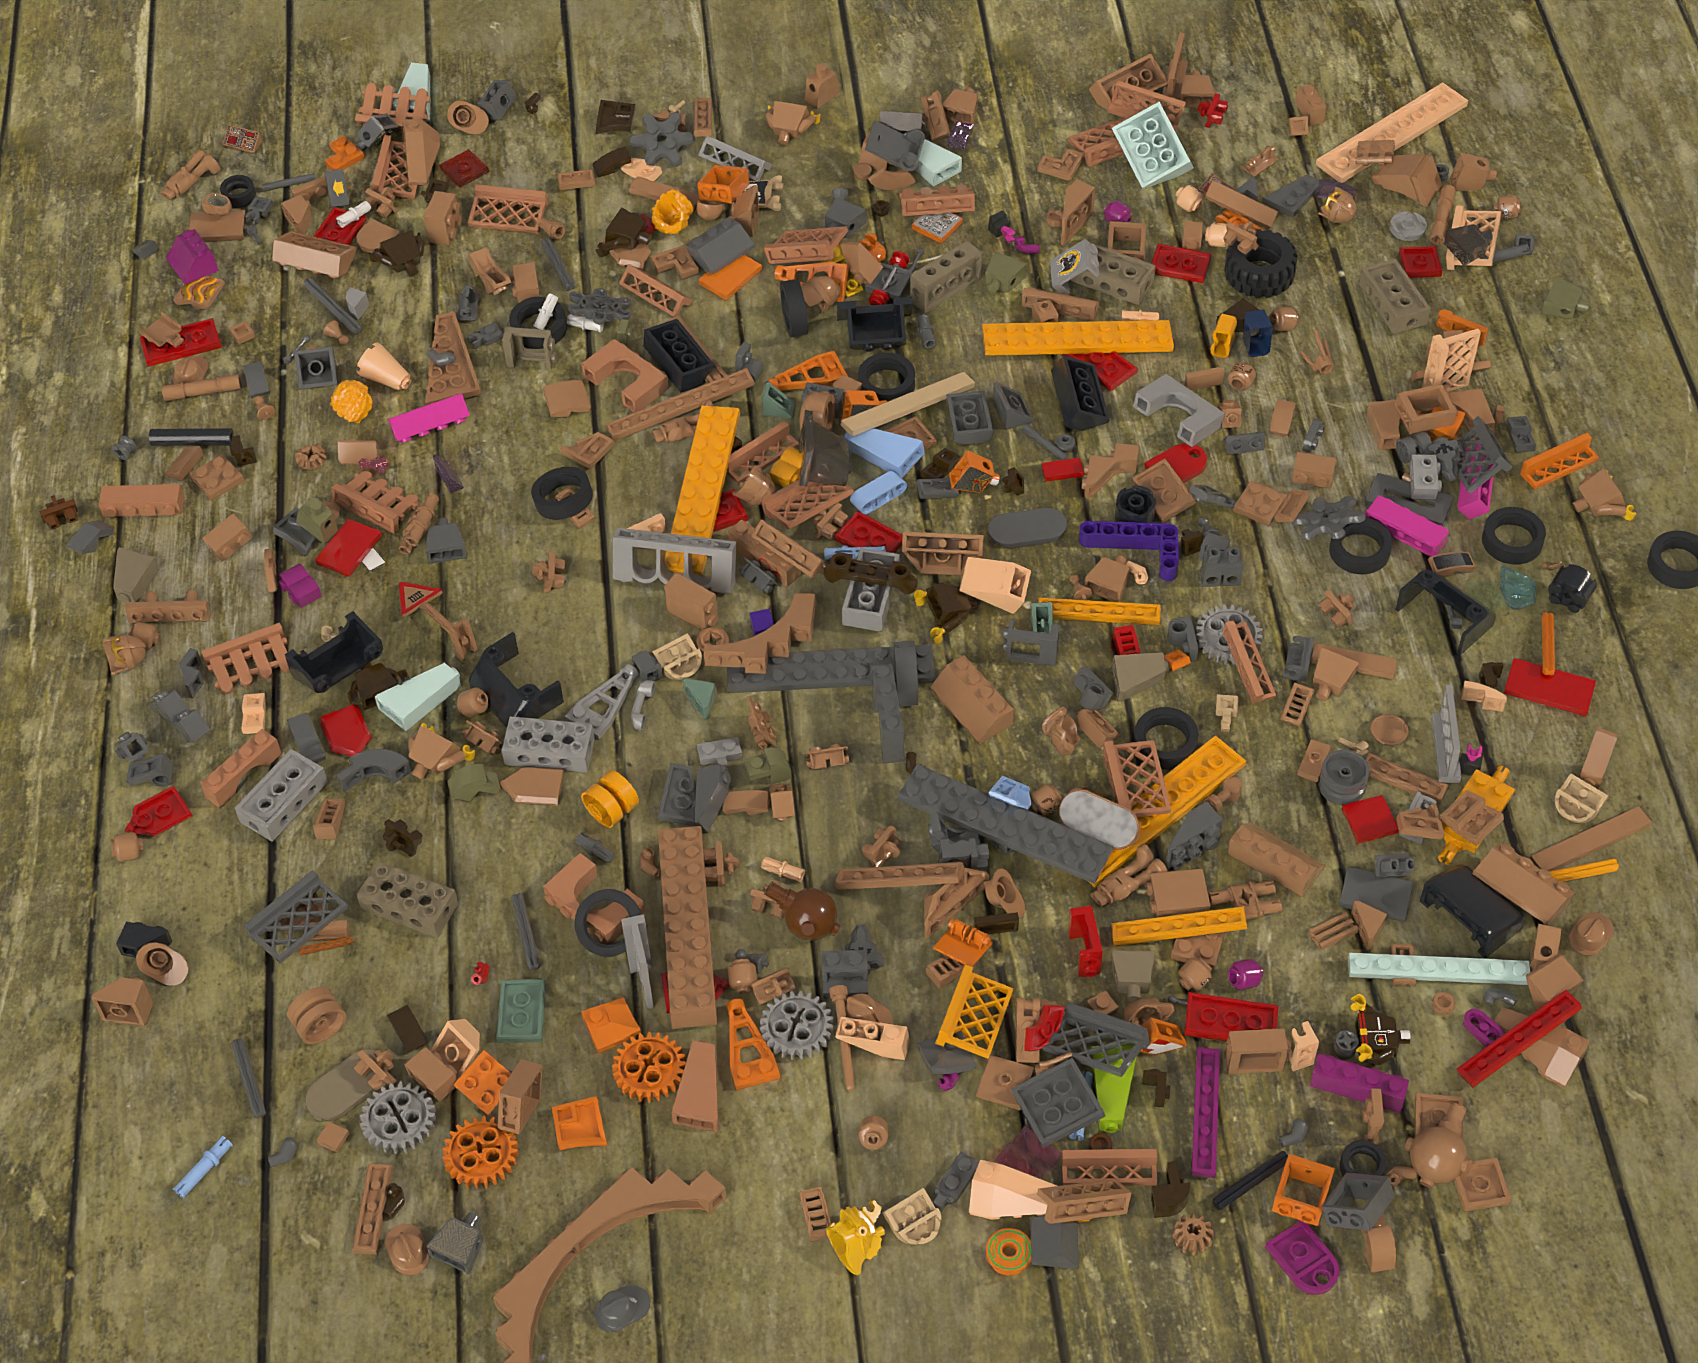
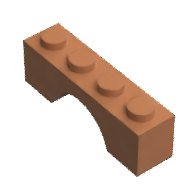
[200,729,281,808]

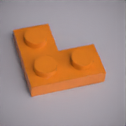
[325,135,365,171]

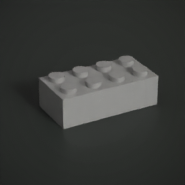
[842,548,900,632]

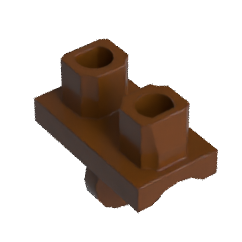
[39,495,78,530]

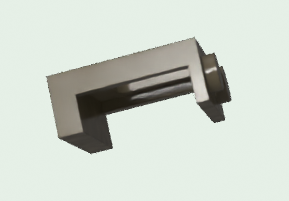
[502,327,557,370]

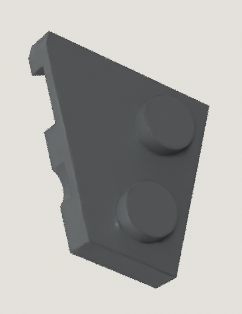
[1189,485,1237,509]

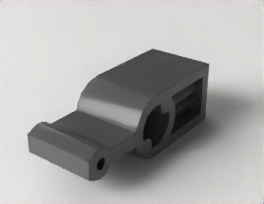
[287,712,326,763]

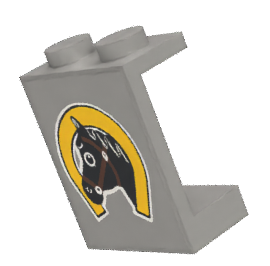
[1050,239,1099,295]

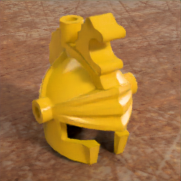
[825,1200,885,1275]

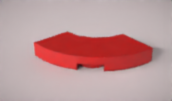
[1024,1005,1065,1051]

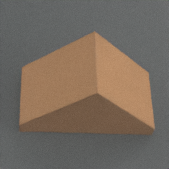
[1351,901,1387,950]

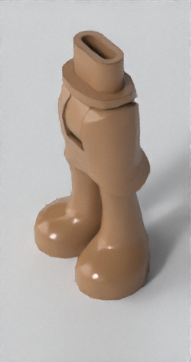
[160,149,221,200]
[652,400,713,443]
[1091,844,1168,907]

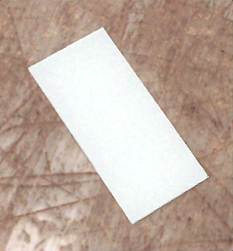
[362,548,385,570]

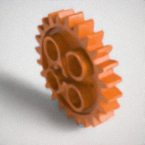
[612,1032,686,1103]
[442,1116,519,1189]

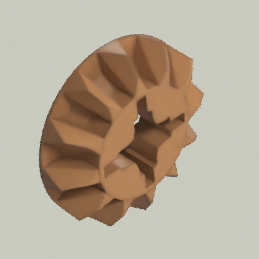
[295,443,327,469]
[696,628,729,653]

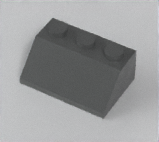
[686,217,756,274]

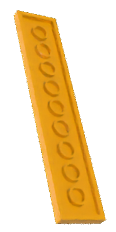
[982,320,1174,356]
[665,405,740,576]
[1089,735,1246,887]

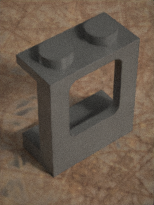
[1003,619,1060,666]
[822,950,868,998]

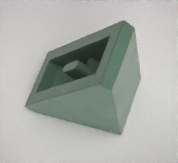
[762,382,796,419]
[1030,602,1053,644]
[683,678,716,721]

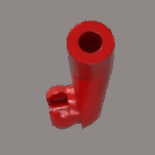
[640,214,656,235]

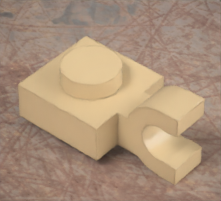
[1216,694,1238,732]

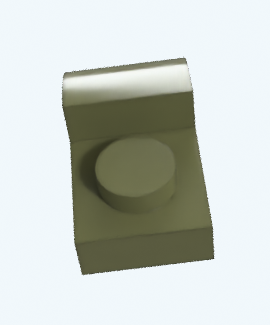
[744,747,792,784]
[447,764,501,801]

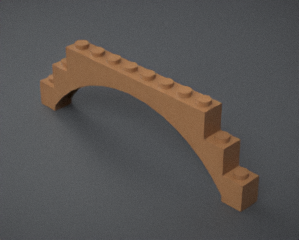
[493,1167,727,1363]

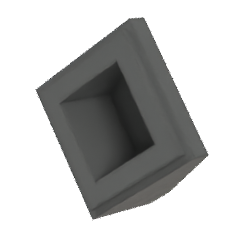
[1514,234,1535,255]
[132,240,158,260]

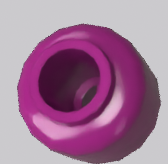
[1104,200,1132,223]
[1228,959,1263,990]

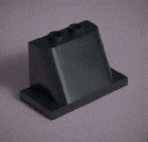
[836,297,913,352]

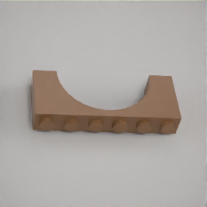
[1366,388,1495,450]

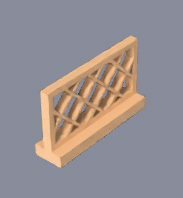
[1446,206,1501,270]
[1422,329,1481,392]

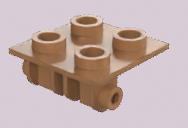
[747,696,777,749]

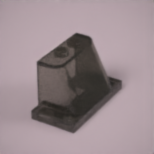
[799,410,852,487]

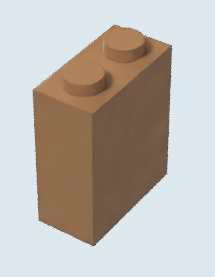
[664,573,718,631]
[1146,869,1210,918]

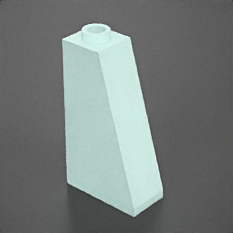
[393,62,430,121]
[903,131,962,187]
[375,663,461,731]

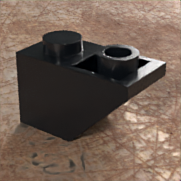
[116,921,172,958]

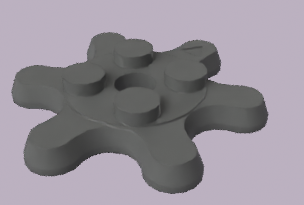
[629,112,695,167]
[568,288,631,325]
[1292,496,1366,540]

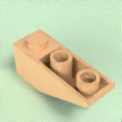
[835,1017,910,1060]

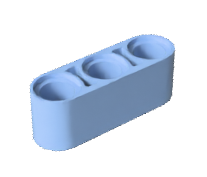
[850,470,907,515]

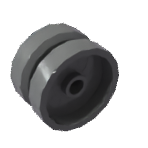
[1319,749,1370,805]

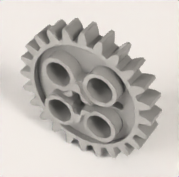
[1195,604,1263,665]
[760,991,833,1060]
[360,1082,436,1154]

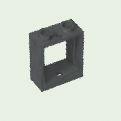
[1322,1173,1395,1231]

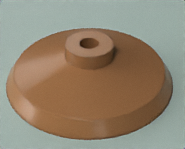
[1370,714,1409,745]

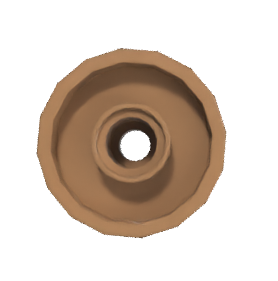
[286,987,347,1044]

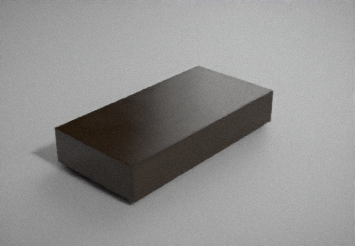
[973,912,1019,934]

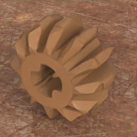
[1173,1213,1214,1256]

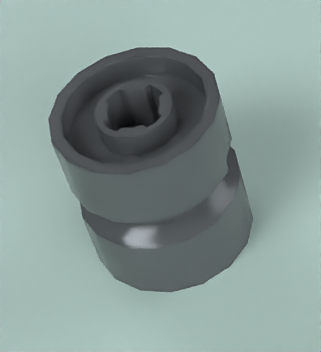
[1396,432,1432,464]

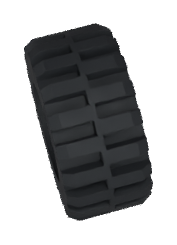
[1224,229,1298,298]

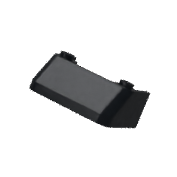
[1395,570,1496,655]
[469,632,564,728]

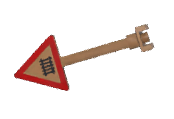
[399,582,478,661]

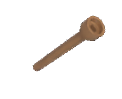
[829,985,855,1091]

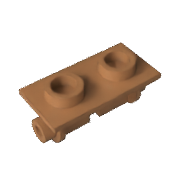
[1241,146,1279,177]
[463,720,503,755]
[805,744,849,770]

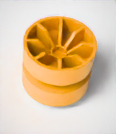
[581,770,639,828]

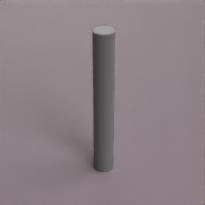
[262,173,316,191]
[1022,424,1069,460]

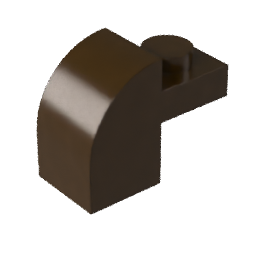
[1150,1162,1190,1218]

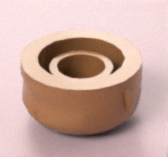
[799,391,835,442]

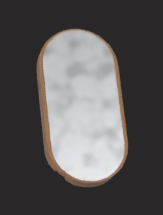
[1059,789,1140,850]

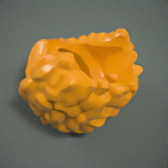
[652,189,693,234]
[330,380,372,424]

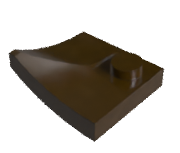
[595,100,635,134]

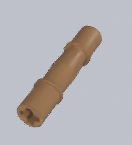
[1430,185,1456,245]
[162,374,241,401]

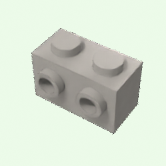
[1409,455,1442,499]

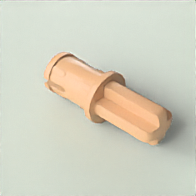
[1122,309,1159,321]
[761,857,805,882]

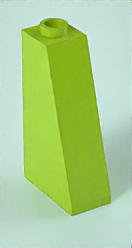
[1091,1045,1137,1133]

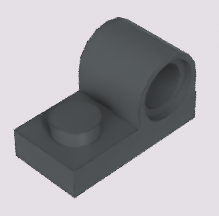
[735,342,764,383]
[1167,616,1198,662]
[1073,666,1113,710]
[126,753,174,787]

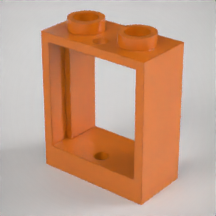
[697,165,749,203]
[1272,1154,1335,1226]

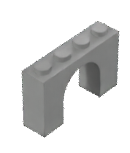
[1133,374,1225,447]

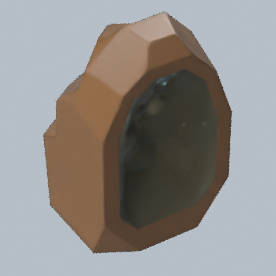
[202,192,232,217]

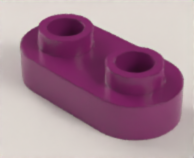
[1463,1009,1504,1047]

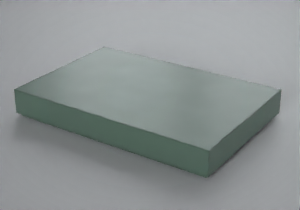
[496,979,546,1043]

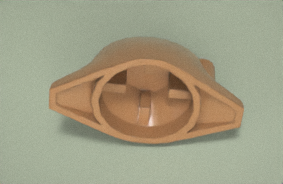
[1124,998,1175,1026]

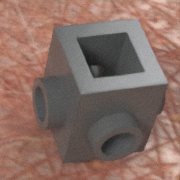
[115,731,149,763]

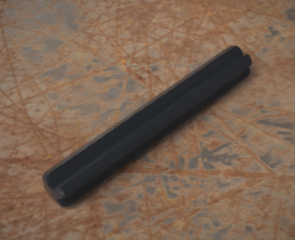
[1212,1151,1288,1210]

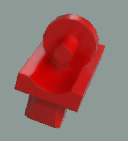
[1197,93,1228,128]

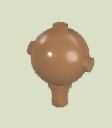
[1405,1102,1472,1188]

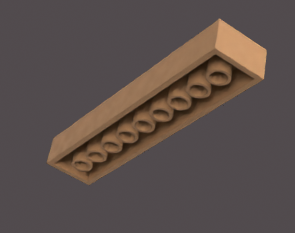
[658,826,717,1029]

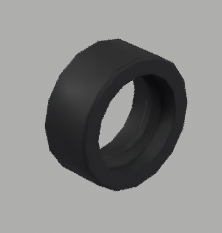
[220,175,256,208]
[1340,1140,1386,1185]

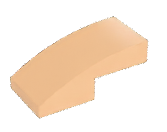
[621,158,663,181]
[1461,681,1507,712]
[242,693,265,734]

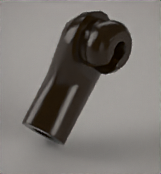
[525,93,541,114]
[906,752,925,774]
[383,1183,405,1220]

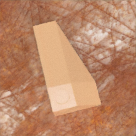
[969,1160,1057,1220]

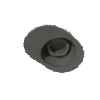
[594,1285,650,1331]

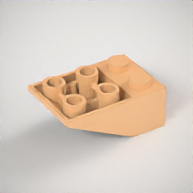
[959,557,1031,614]

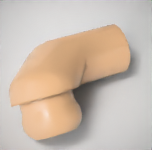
[1126,561,1148,584]

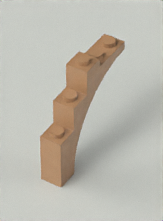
[704,593,816,674]

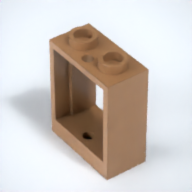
[1108,221,1146,261]
[1395,384,1457,434]
[1225,1028,1291,1074]
[498,1059,542,1134]

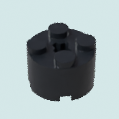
[1115,485,1156,523]
[1548,564,1597,613]

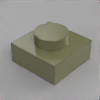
[618,319,633,346]

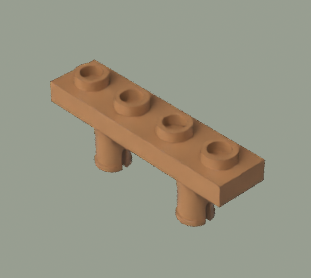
[125,590,211,623]

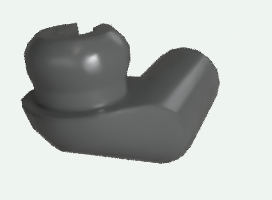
[428,349,456,366]
[1483,988,1518,1007]
[1279,1118,1308,1148]
[268,1137,297,1168]

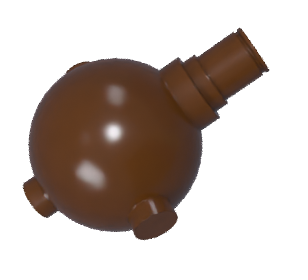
[764,881,840,941]

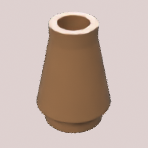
[539,218,565,239]

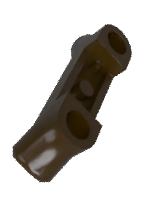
[824,553,918,595]

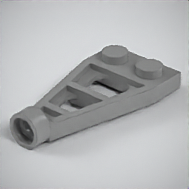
[565,664,639,740]

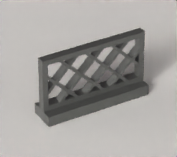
[1457,416,1513,494]
[244,870,349,964]
[1043,1002,1150,1077]

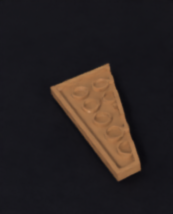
[425,311,481,405]

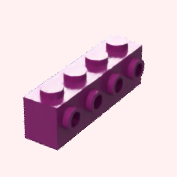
[1310,1053,1409,1113]

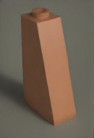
[672,1041,719,1132]

